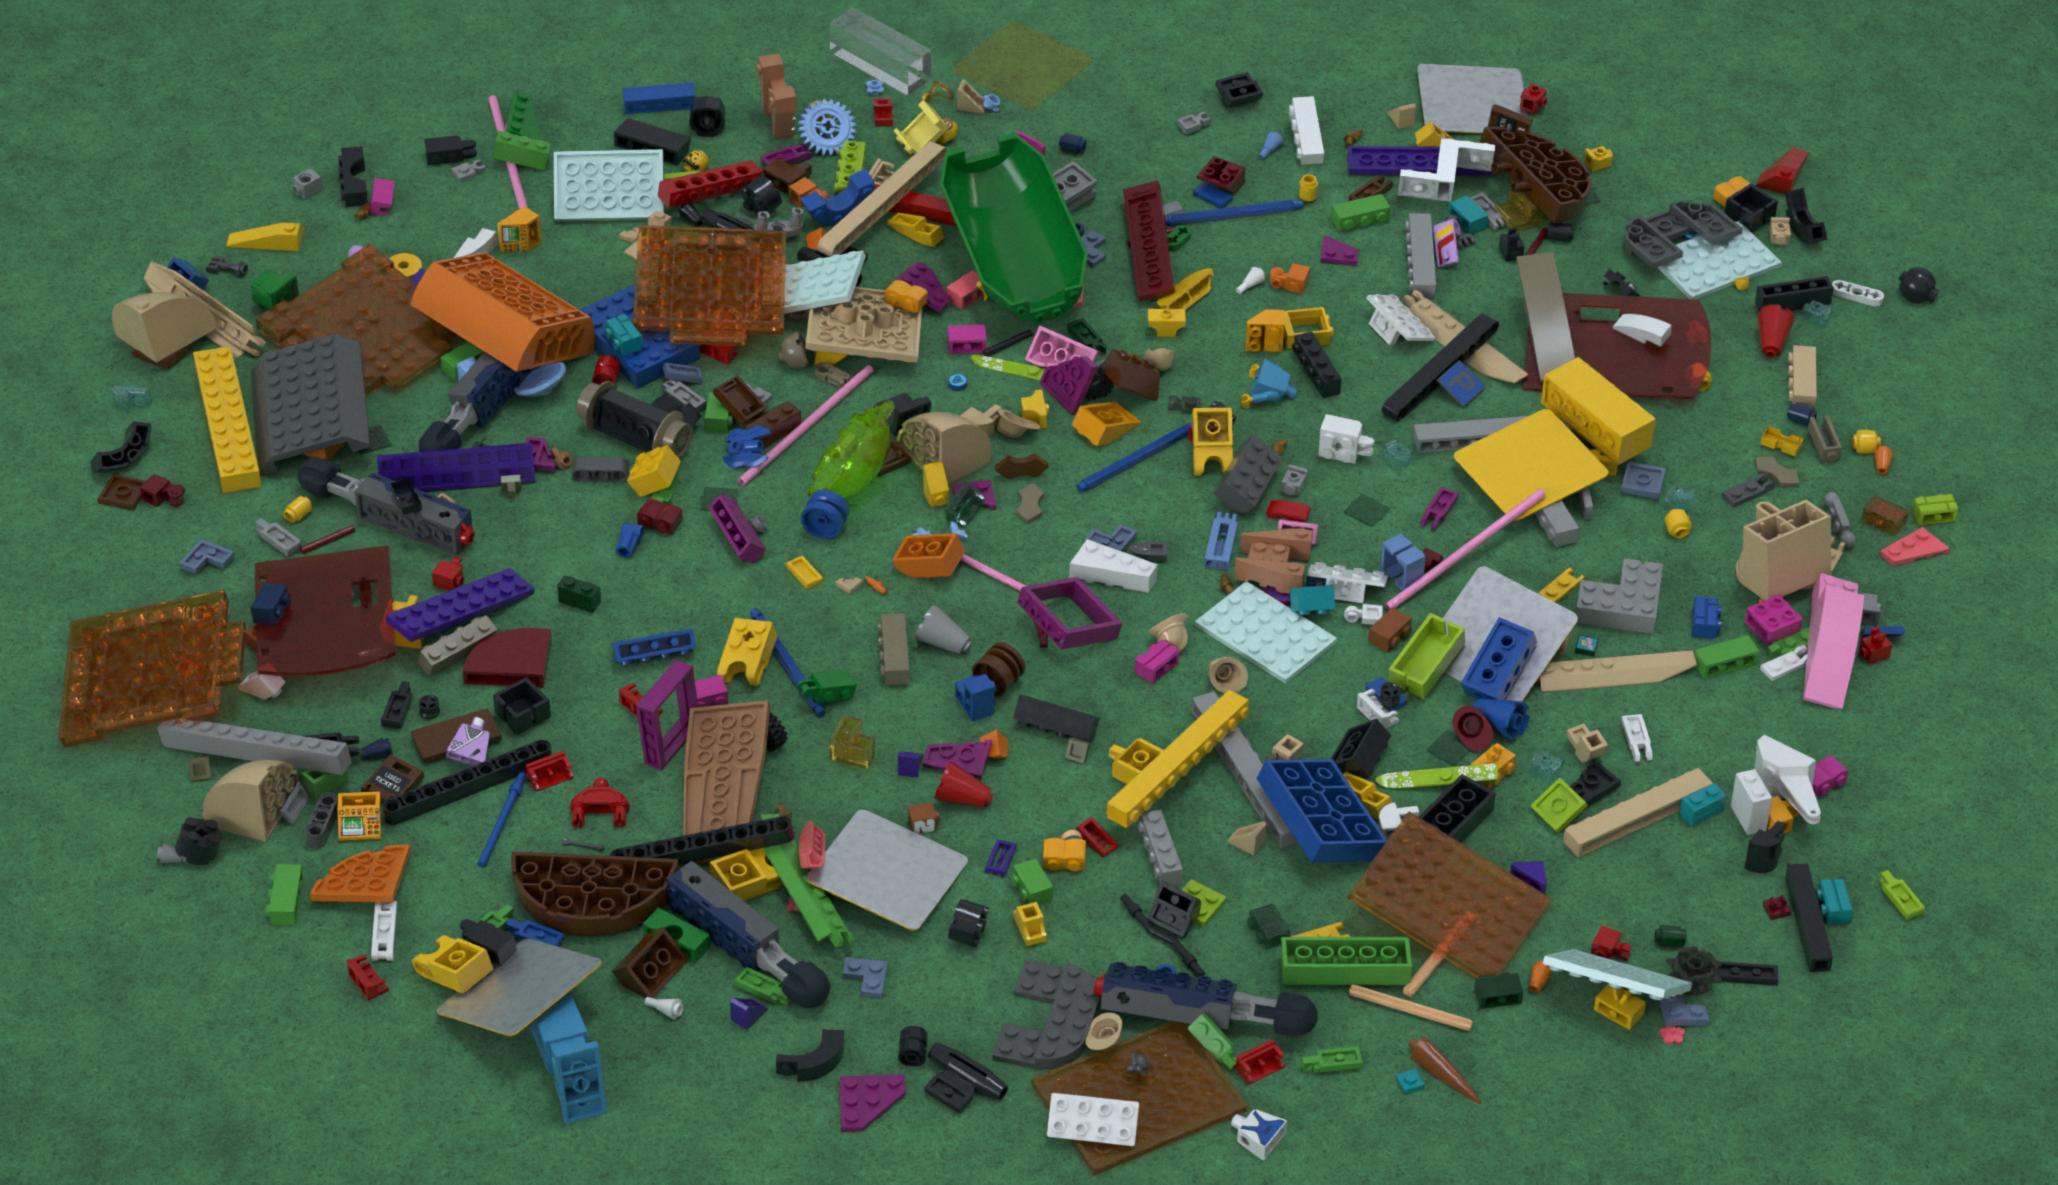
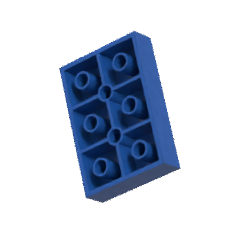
[580,284,700,389]
[1256,759,1389,863]

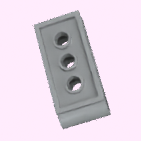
[1052,161,1097,212]

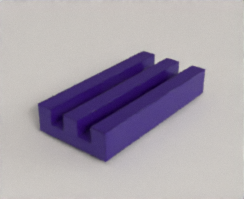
[985,839,1017,877]

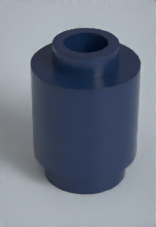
[1059,133,1087,154]
[1787,403,1817,426]

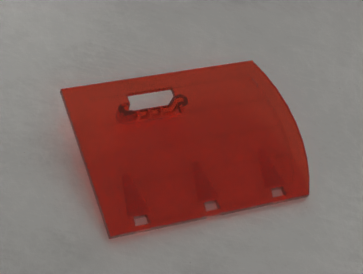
[1523,293,1711,400]
[255,545,396,677]

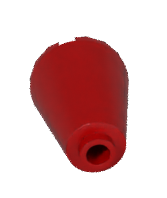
[1757,305,1795,358]
[934,761,994,808]

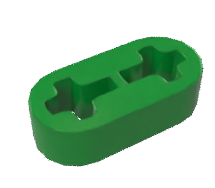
[1168,225,1191,251]

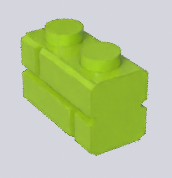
[1912,494,1958,525]

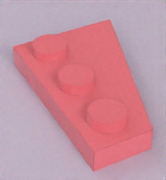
[1880,527,1950,566]

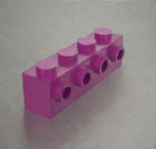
[708,494,766,563]

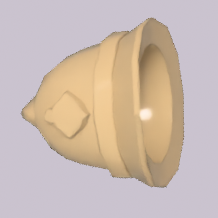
[1148,613,1189,651]
[1209,657,1248,693]

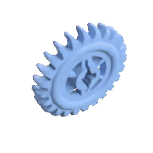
[798,99,857,156]

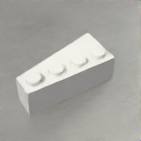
[1289,96,1324,165]
[1069,539,1158,593]

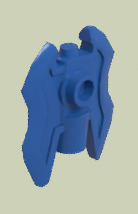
[723,426,771,469]

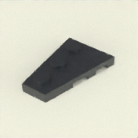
[1570,759,1621,806]

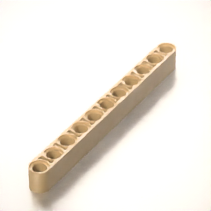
[817,141,948,257]

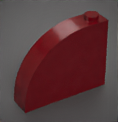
[463,628,552,688]

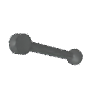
[562,838,604,852]

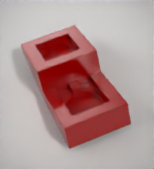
[873,98,893,127]
[1266,500,1311,522]

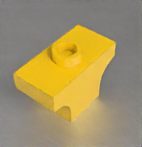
[1148,309,1186,337]
[1021,390,1049,429]
[1013,902,1047,946]

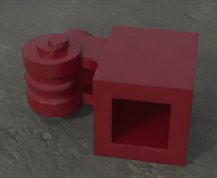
[140,474,185,507]

